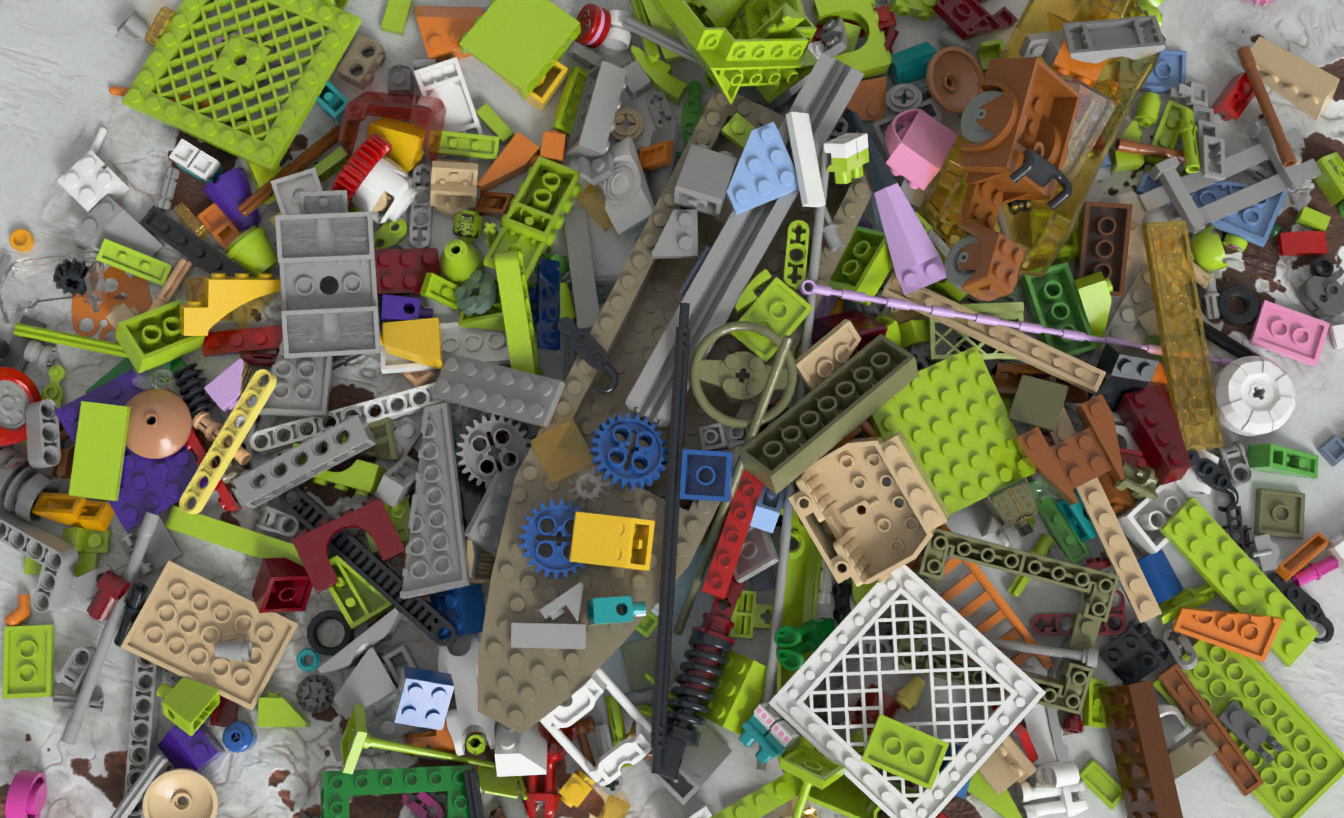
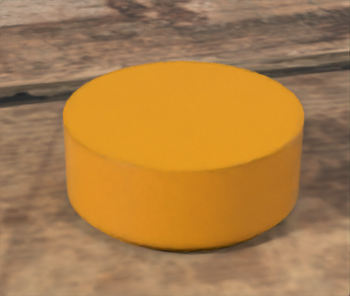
[9,229,35,253]

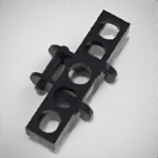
[1221,506,1254,552]

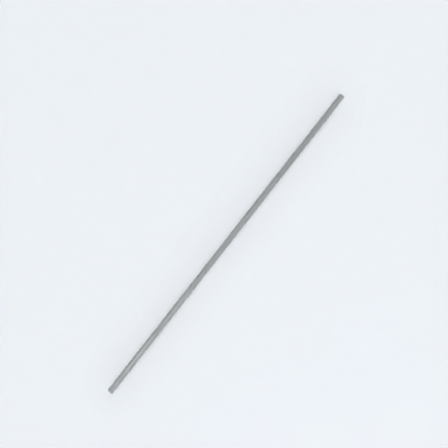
[756,145,831,770]

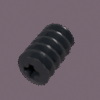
[173,363,217,415]

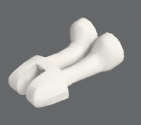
[1016,780,1089,818]

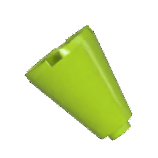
[690,0,748,29]
[439,239,485,286]

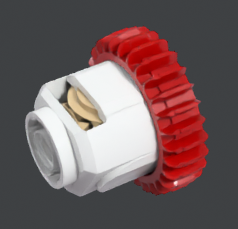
[329,133,418,224]

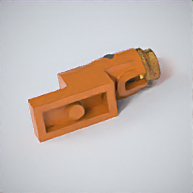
[403,720,481,761]

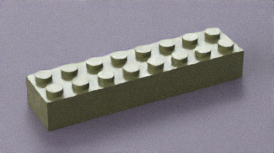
[738,334,918,495]

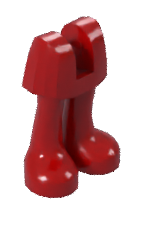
[521,749,564,818]

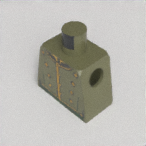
[981,477,1038,538]

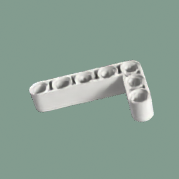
[1020,666,1080,788]

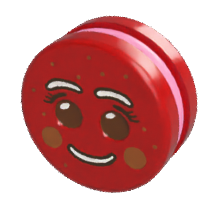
[575,3,611,48]

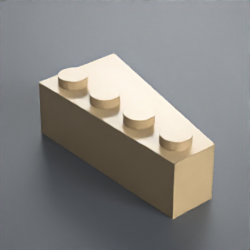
[1251,36,1340,121]

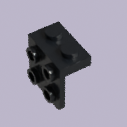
[1099,617,1169,683]

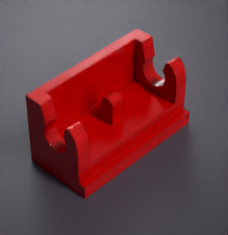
[1211,71,1255,121]

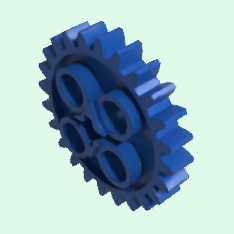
[589,412,669,491]
[518,499,589,579]

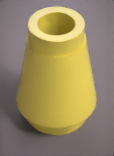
[894,675,926,712]

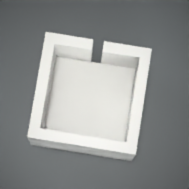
[57,150,130,213]

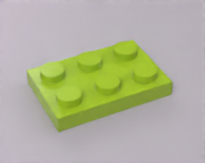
[730,277,813,364]
[2,625,55,699]
[861,714,949,790]

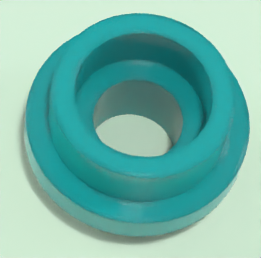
[296,648,321,672]

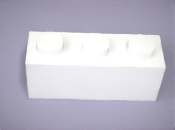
[495,721,548,777]

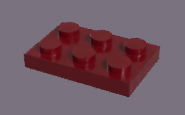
[374,248,441,296]

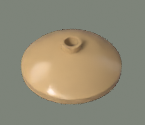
[143,768,218,818]

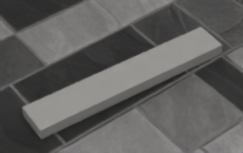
[564,210,599,332]

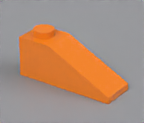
[477,132,541,193]

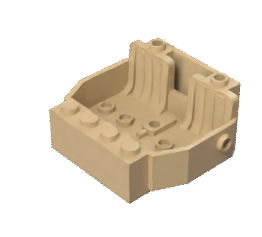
[788,431,951,587]

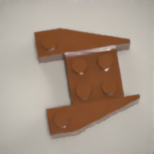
[1012,394,1125,505]

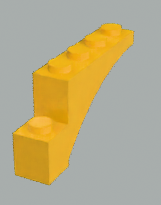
[180,273,281,336]

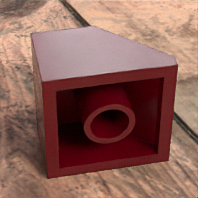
[252,558,313,613]

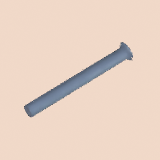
[679,245,711,296]

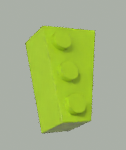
[329,555,395,630]

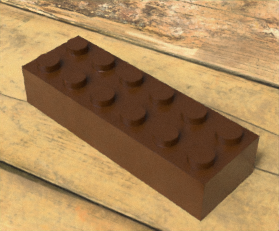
[1099,680,1183,818]

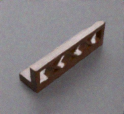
[993,362,1088,404]

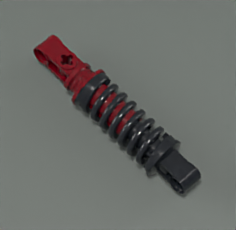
[658,574,746,781]

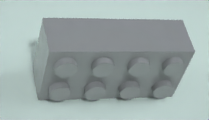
[565,60,628,162]

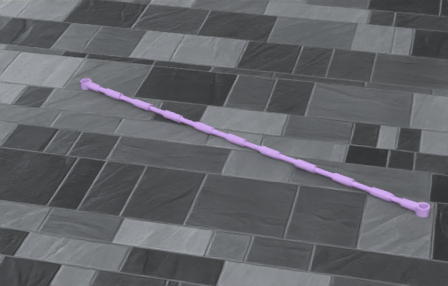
[799,280,1239,367]

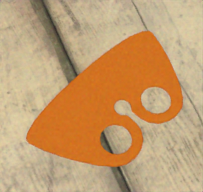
[100,266,152,313]
[72,289,142,343]

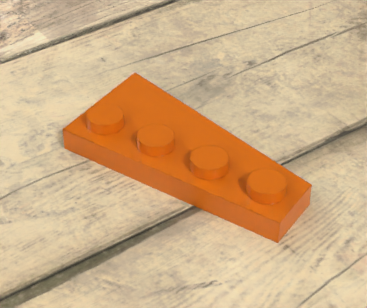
[1172,606,1282,662]

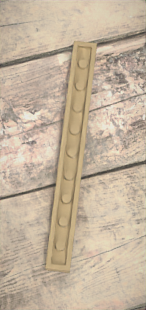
[882,273,1106,395]
[1047,406,1162,623]

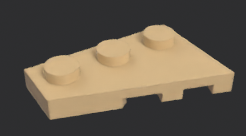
[795,319,861,392]

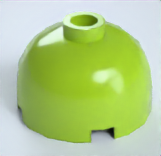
[1186,224,1228,271]

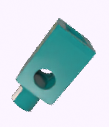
[587,596,646,626]

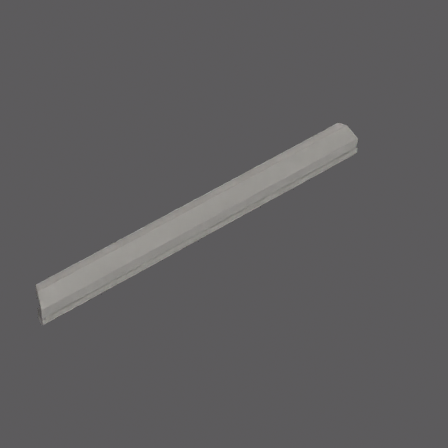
[625,52,864,427]

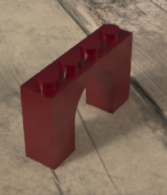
[292,497,405,594]

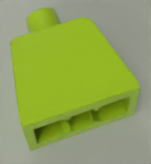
[156,678,220,736]

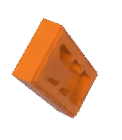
[639,140,674,172]

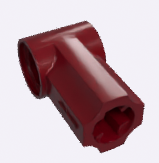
[86,570,131,621]

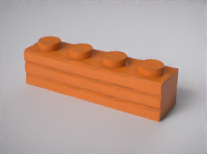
[1275,532,1330,581]

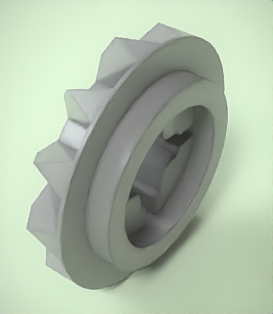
[886,84,922,113]

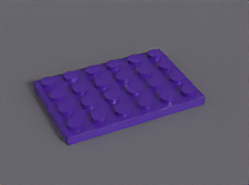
[55,368,208,532]

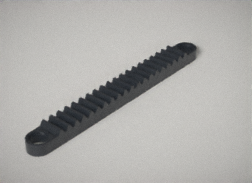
[278,486,458,647]

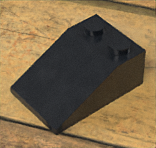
[1088,343,1159,412]
[458,460,515,527]

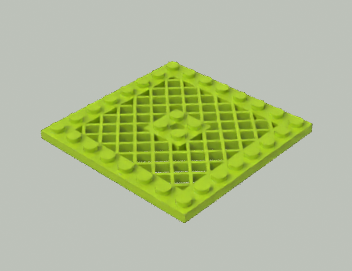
[121,0,362,173]

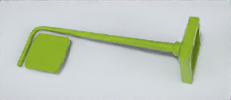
[340,704,527,800]
[779,745,845,818]

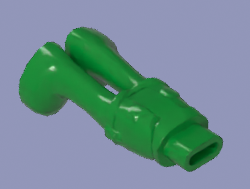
[775,617,835,671]

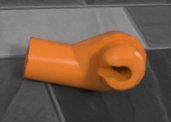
[4,594,30,626]

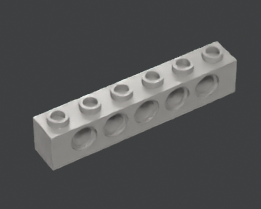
[233,414,377,509]

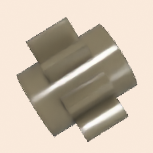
[219,459,246,486]

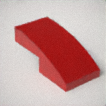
[1277,231,1328,257]

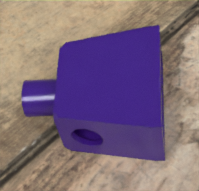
[381,294,433,326]

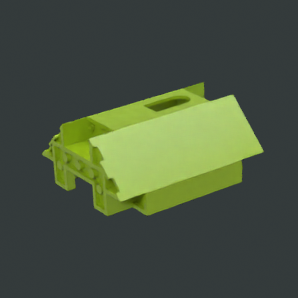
[651,0,818,105]

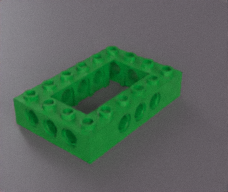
[320,765,471,818]

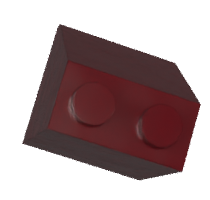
[812,310,888,367]

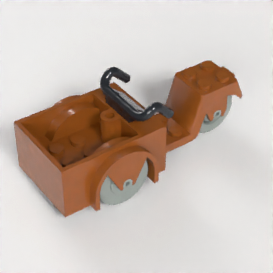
[945,57,1081,301]

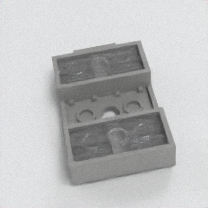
[275,190,381,358]

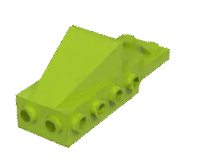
[484,156,582,281]

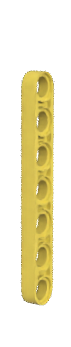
[179,369,277,514]

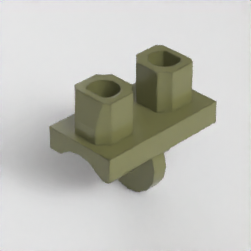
[1114,462,1158,500]

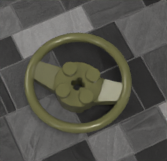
[690,321,797,428]

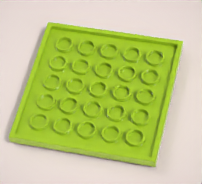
[868,346,1036,514]

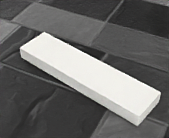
[786,112,826,207]

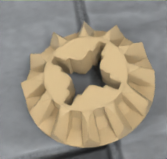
[610,107,644,141]

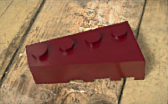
[1116,383,1191,485]

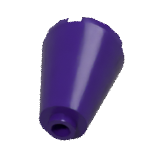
[202,167,261,232]

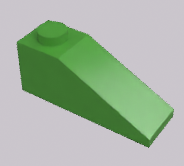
[1247,443,1319,479]

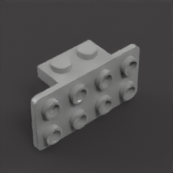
[634,122,680,206]

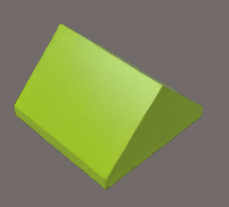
[1313,152,1344,206]

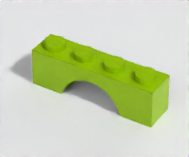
[285,442,387,498]

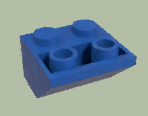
[430,584,486,640]

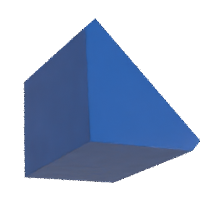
[1137,548,1184,604]

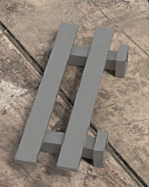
[1138,118,1322,244]

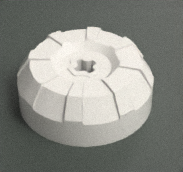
[1211,356,1296,436]

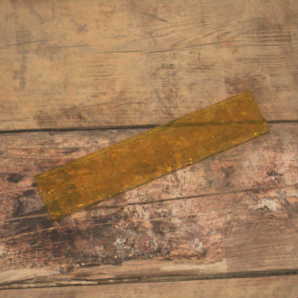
[1141,220,1224,451]

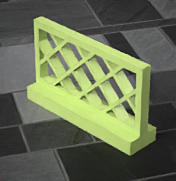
[930,302,1024,362]

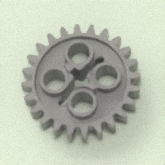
[456,413,531,489]

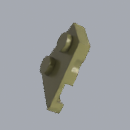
[347,417,400,462]

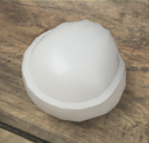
[1157,704,1187,749]

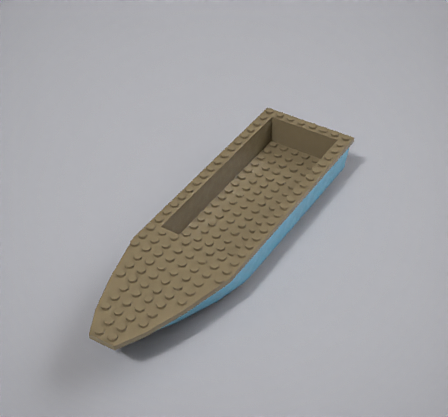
[478,87,874,734]

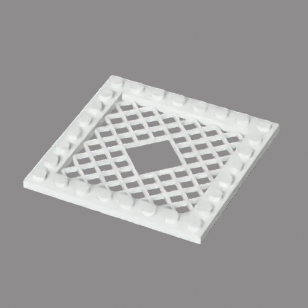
[768,565,1046,818]

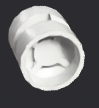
[602,10,634,51]

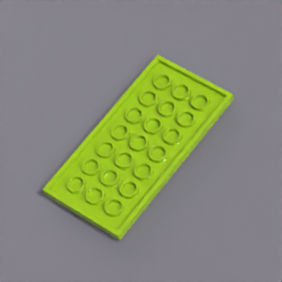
[1152,639,1344,818]

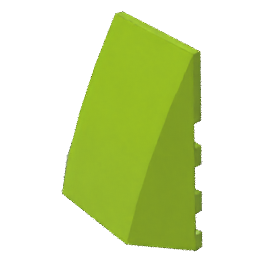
[727,0,805,39]

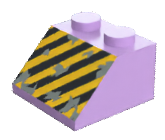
[204,358,255,415]

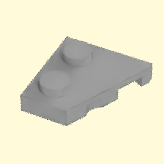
[652,209,698,259]

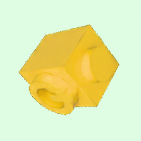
[559,769,595,808]

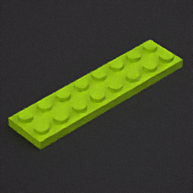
[1159,497,1319,667]

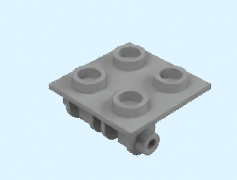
[118,515,182,580]

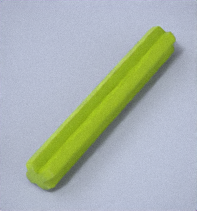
[630,0,660,63]

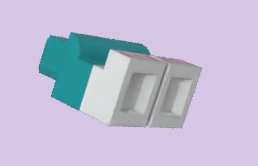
[169,139,224,184]
[739,702,800,764]

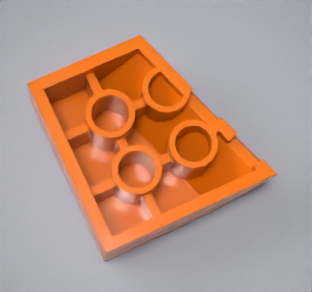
[413,6,485,63]

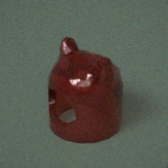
[851,683,902,735]

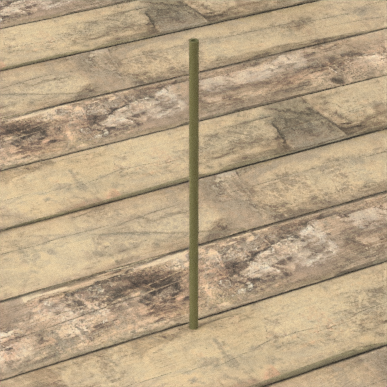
[673,335,793,635]

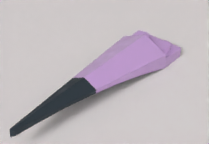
[853,111,947,295]

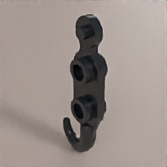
[557,317,619,394]
[1187,449,1239,512]
[1267,572,1334,644]
[832,580,851,625]

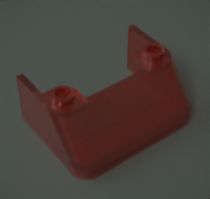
[338,91,446,164]

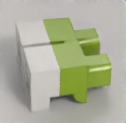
[824,133,869,184]

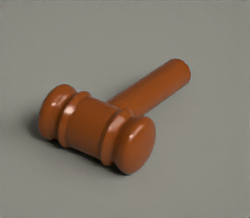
[563,716,596,767]

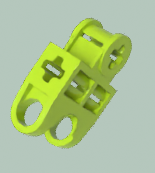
[711,590,773,640]

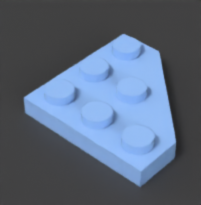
[726,122,799,215]

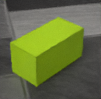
[1295,206,1331,231]

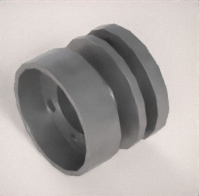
[0,461,59,523]

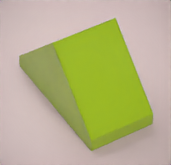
[898,320,931,349]

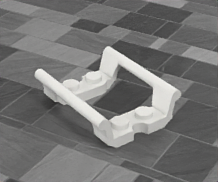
[540,667,652,786]

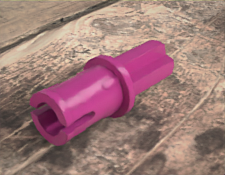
[1291,556,1339,587]

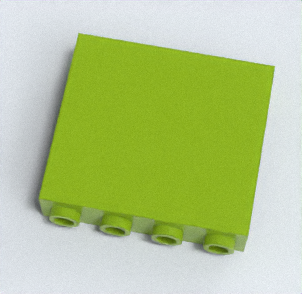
[459,0,581,99]

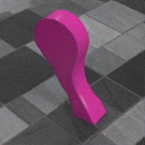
[5,770,47,818]

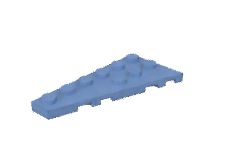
[1135,172,1289,247]

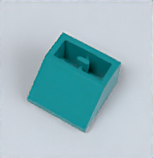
[888,41,938,104]

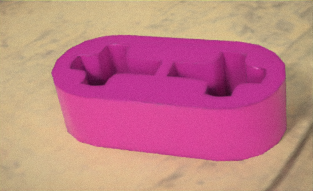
[402,792,444,818]

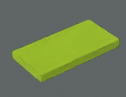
[69,401,131,501]

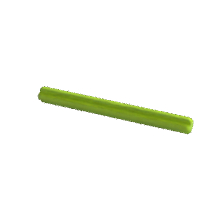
[13,323,128,358]

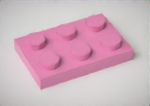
[1249,300,1330,367]

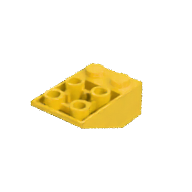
[569,512,655,571]

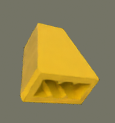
[366,116,433,172]
[380,318,443,370]

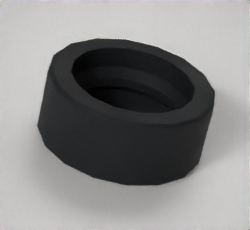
[307,610,355,656]

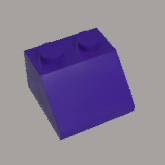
[157,723,225,772]

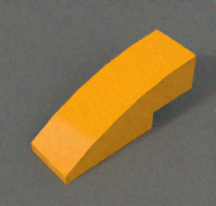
[32,492,115,532]

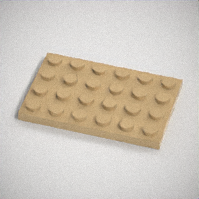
[121,561,299,711]

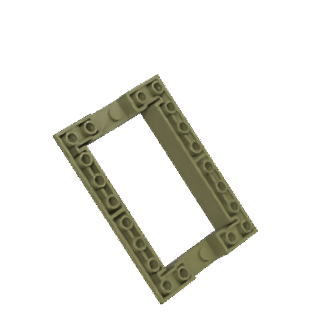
[893,528,1120,715]

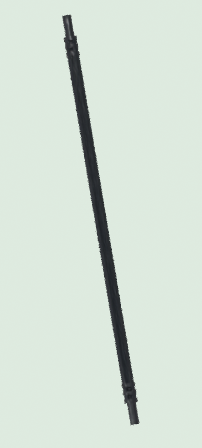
[650,303,691,774]

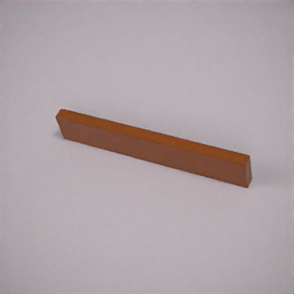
[1155,663,1265,796]

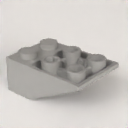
[648,724,732,805]

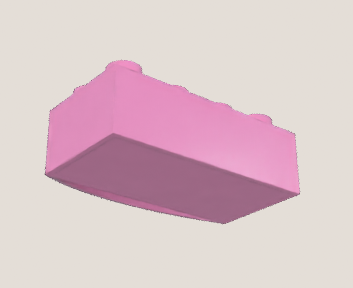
[884,109,958,191]

